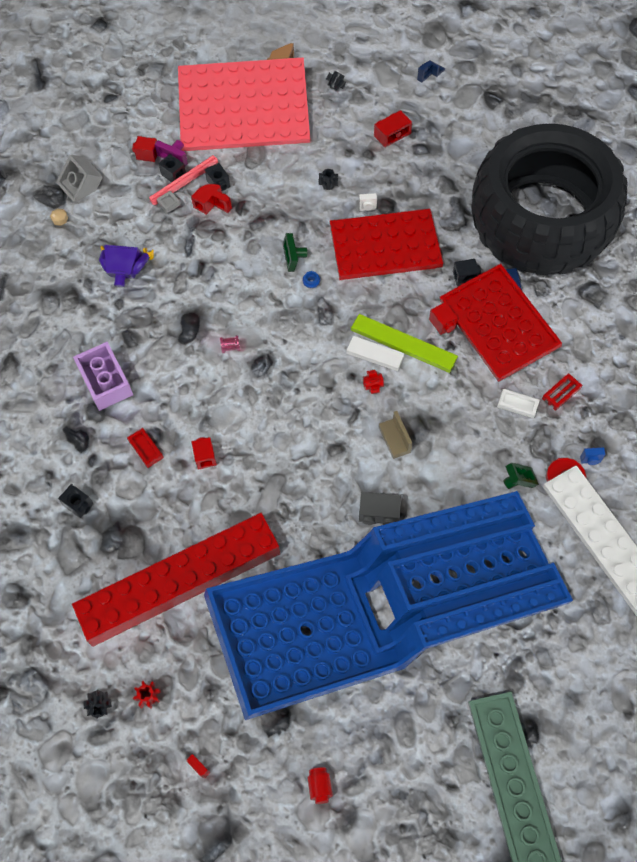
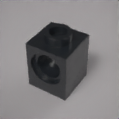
[159,154,186,182]
[204,163,230,191]
[453,258,481,286]
[58,484,93,518]

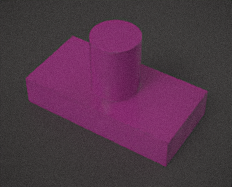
[155,140,188,167]

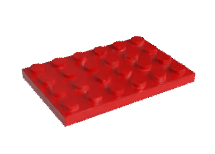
[330,209,443,280]
[440,263,562,382]

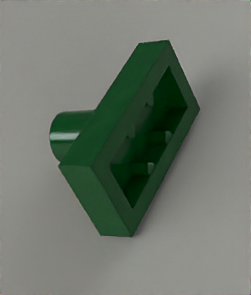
[282,233,307,272]
[503,462,539,489]

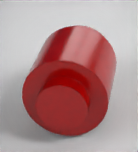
[307,767,333,804]

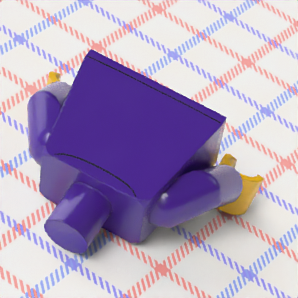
[99,245,154,287]

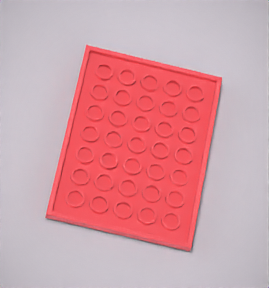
[178,57,310,151]

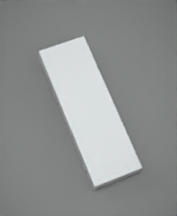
[347,336,405,371]

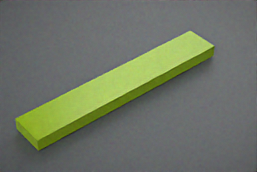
[351,314,458,373]

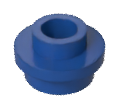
[303,271,320,288]

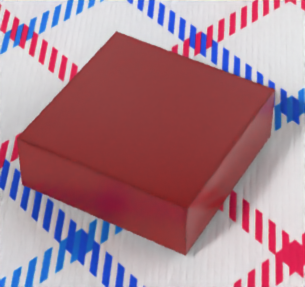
[187,754,210,778]

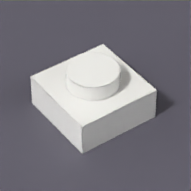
[359,193,377,211]

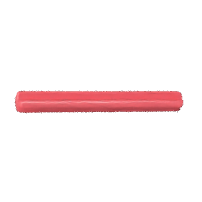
[149,155,218,205]

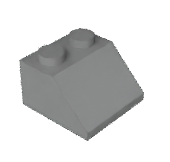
[56,155,103,202]

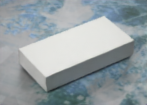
[497,389,540,419]

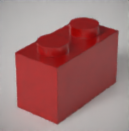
[374,110,412,147]

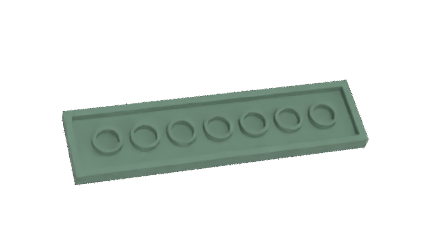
[468,692,561,862]

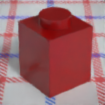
[132,136,157,162]
[429,302,458,335]
[191,437,217,470]

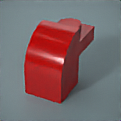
[191,184,232,215]

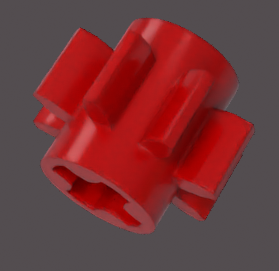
[363,370,384,394]
[133,681,161,709]

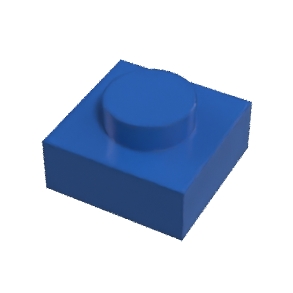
[580,447,605,465]

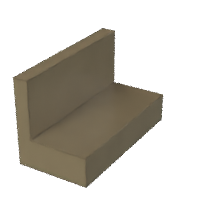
[378,411,412,459]

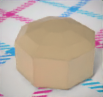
[50,208,68,226]

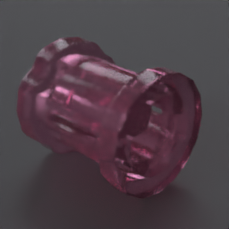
[220,335,240,353]

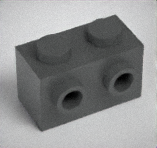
[359,492,401,525]

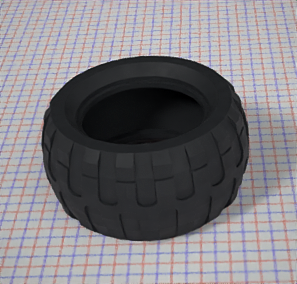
[471,124,628,275]

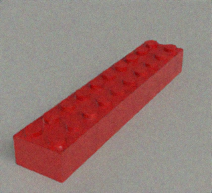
[72,512,280,647]

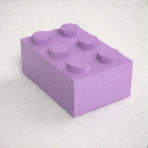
[73,342,133,411]

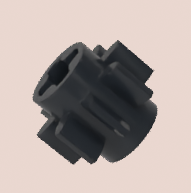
[326,71,346,91]
[318,169,338,190]
[83,689,112,719]

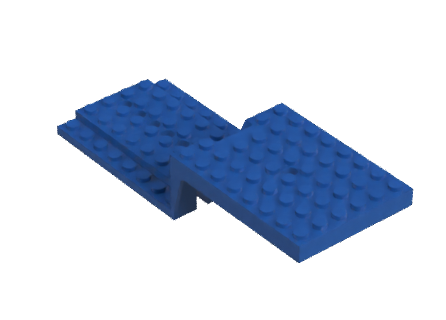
[204,491,573,720]

